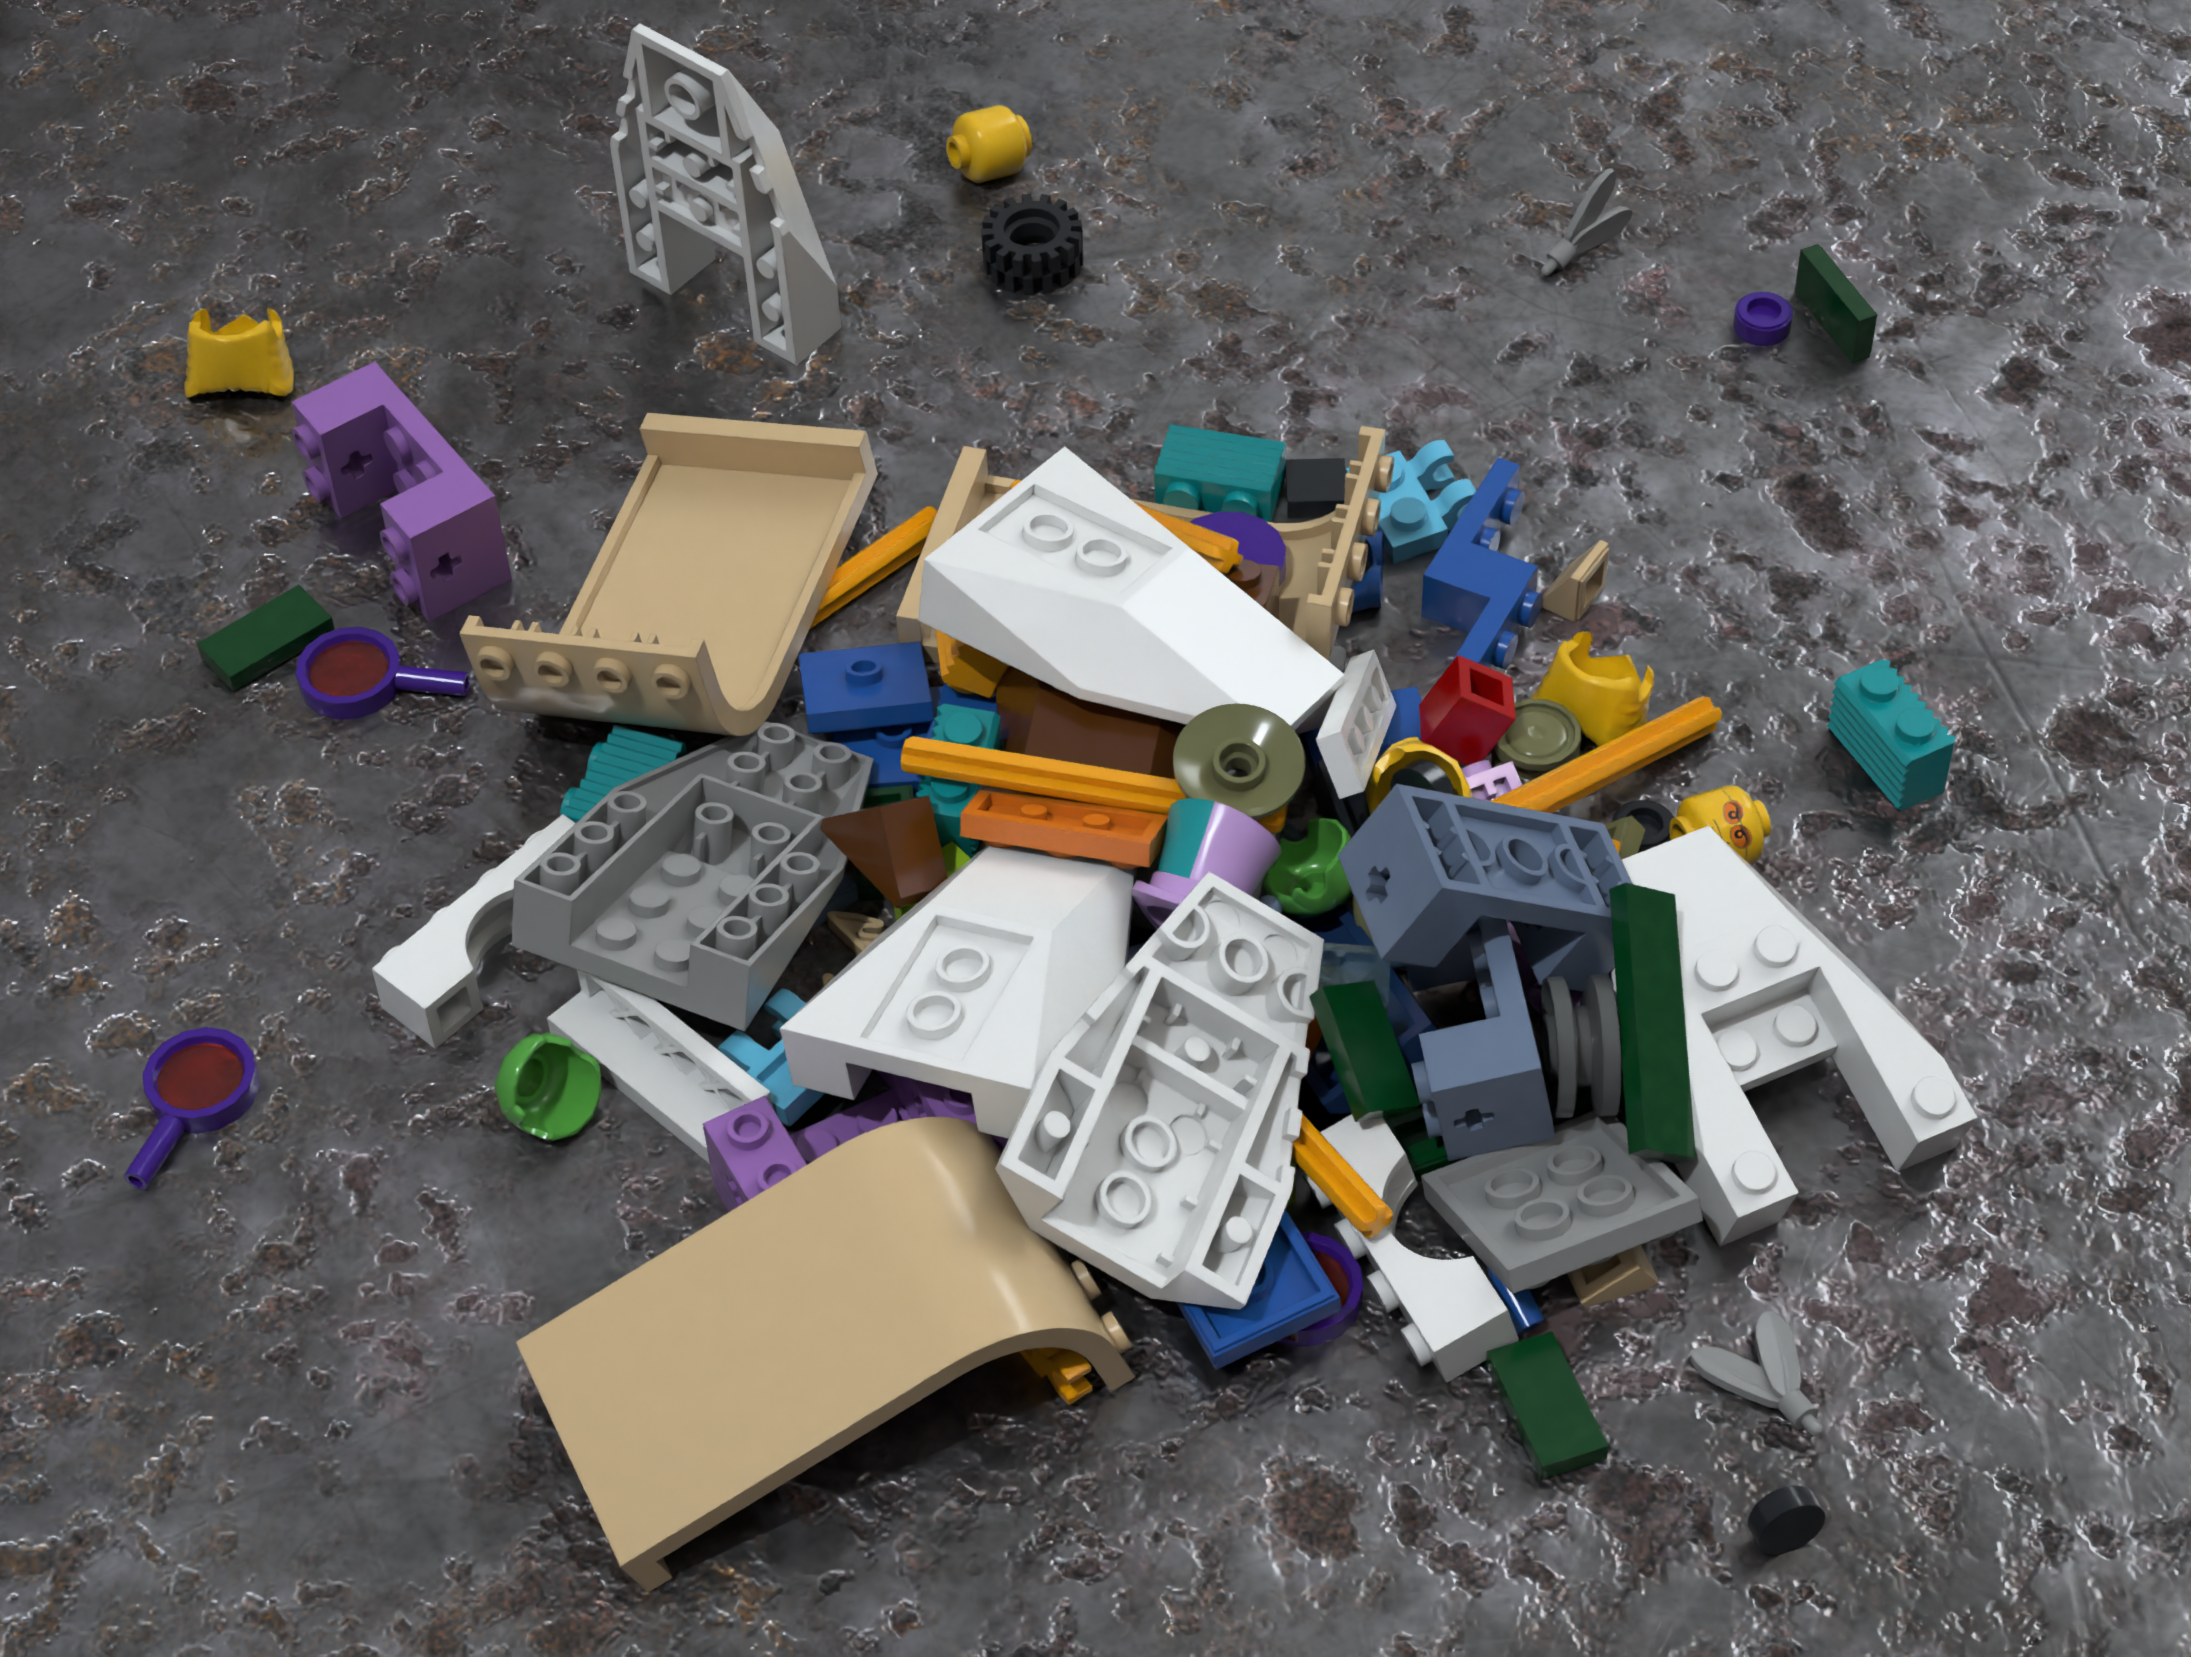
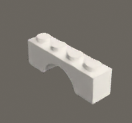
[372,814,575,1049]
[1302,1114,1519,1383]

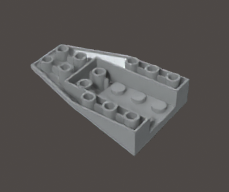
[512,721,874,1031]

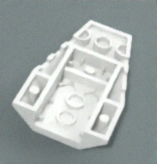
[995,872,1324,1310]

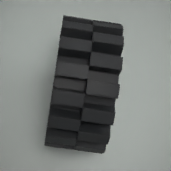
[981,193,1084,295]

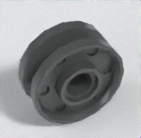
[1540,974,1621,1119]

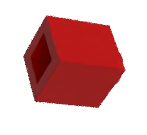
[1419,655,1516,766]

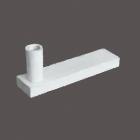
[1295,650,1396,799]

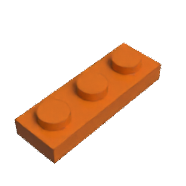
[960,786,1168,869]

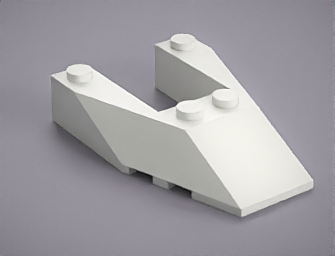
[610,23,841,366]
[1611,826,1978,1247]

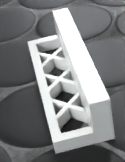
[547,970,773,1164]

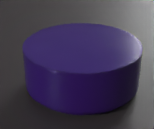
[1733,292,1793,346]

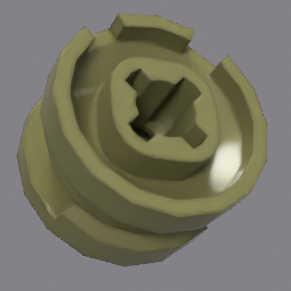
[1491,699,1581,785]

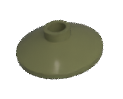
[1173,703,1305,820]

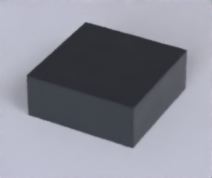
[1285,458,1346,518]

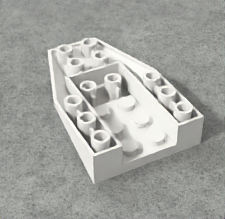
[918,446,1345,731]
[780,845,1137,1139]

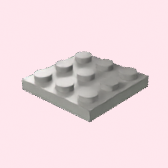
[1421,1111,1703,1294]

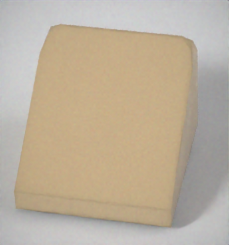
[1541,540,1610,623]
[1567,1245,1659,1308]

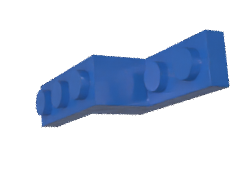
[1421,457,1543,671]

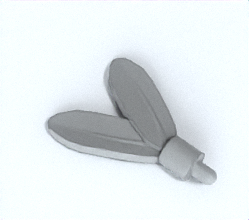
[1541,168,1633,276]
[1690,1311,1823,1436]

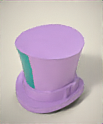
[1131,798,1282,929]

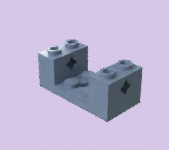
[1338,784,1633,992]
[1391,915,1556,1161]

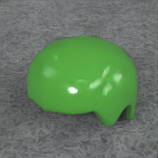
[1263,817,1353,919]
[494,1032,602,1141]

